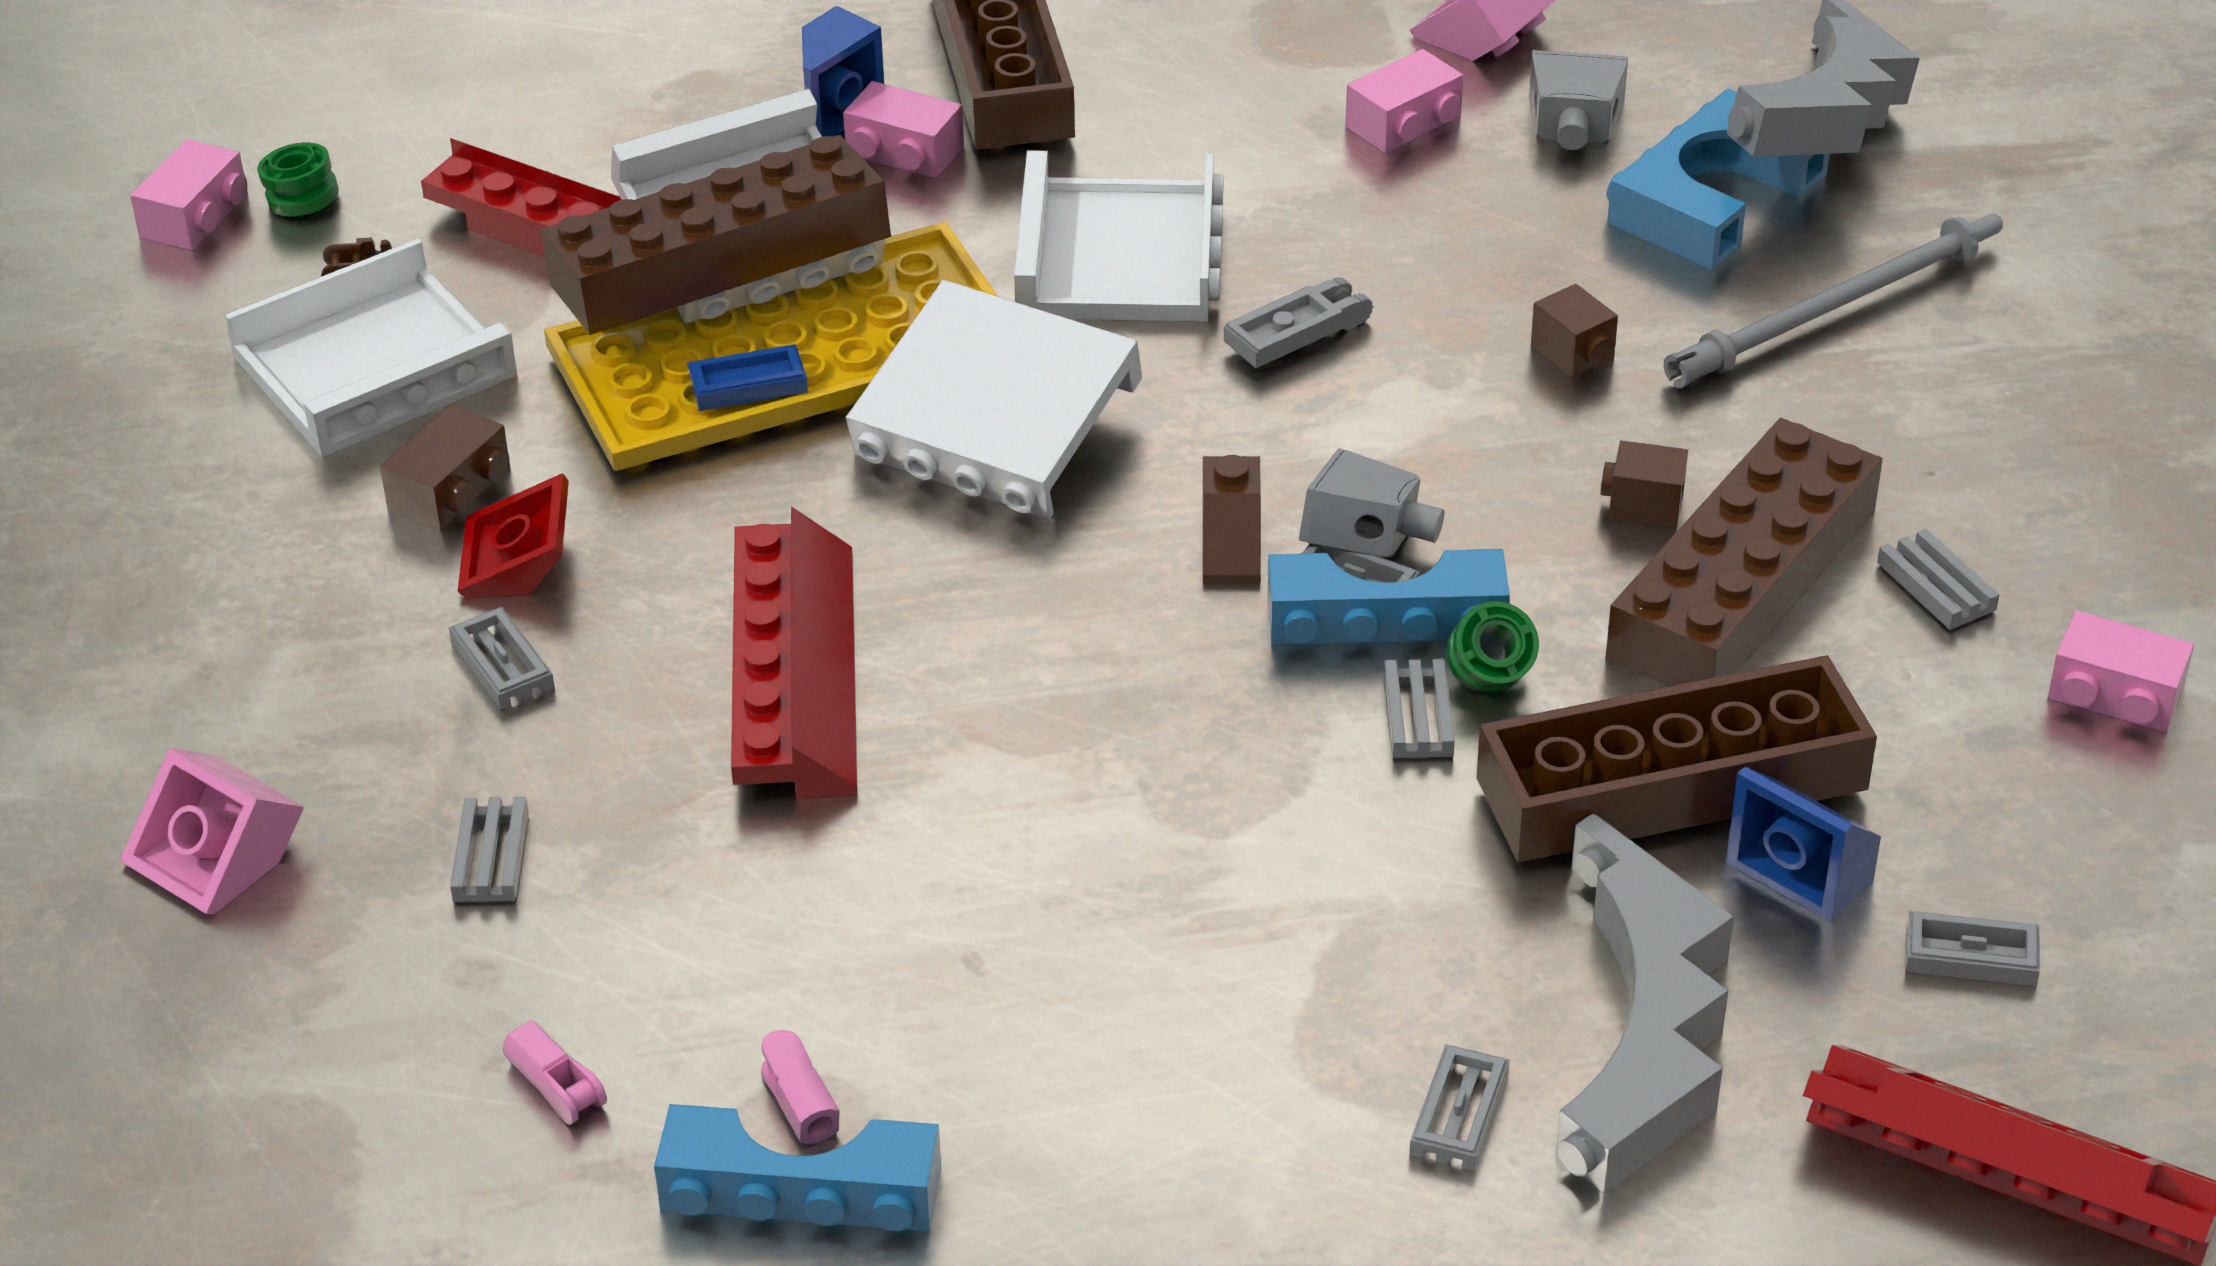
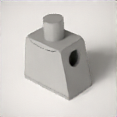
[1529,50,1628,150]
[1299,448,1445,557]

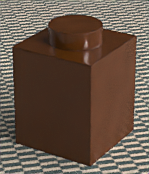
[1531,283,1618,378]
[1600,440,1689,529]

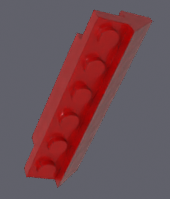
[421,138,622,257]
[731,506,858,799]
[1803,1045,2216,1266]

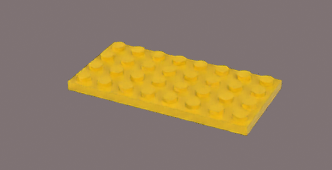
[544,221,999,471]

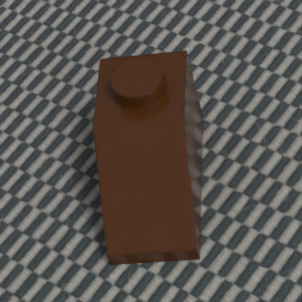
[1203,455,1261,584]

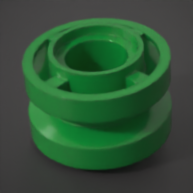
[257,142,339,216]
[1446,601,1539,694]

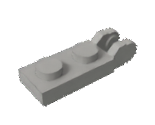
[1224,276,1374,368]

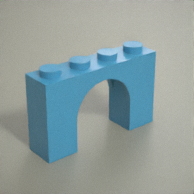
[1606,88,1829,270]

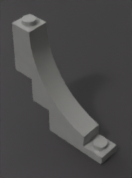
[1727,0,1920,157]
[1556,813,1734,1194]

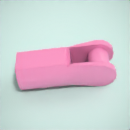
[503,1020,607,1125]
[761,1030,840,1144]

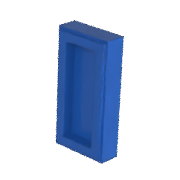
[687,344,808,411]

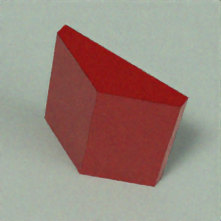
[457,473,569,599]

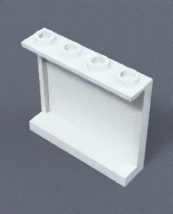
[611,89,885,324]
[1014,151,1224,322]
[225,238,517,457]
[846,280,1142,520]

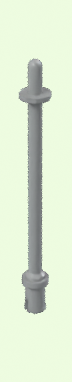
[1663,214,2003,388]

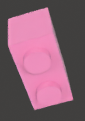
[1345,49,1463,154]
[843,81,964,179]
[130,139,248,251]
[2047,610,2195,733]

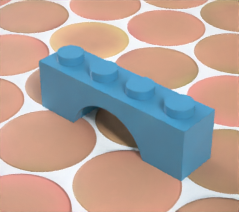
[1267,549,1510,645]
[654,1104,942,1232]

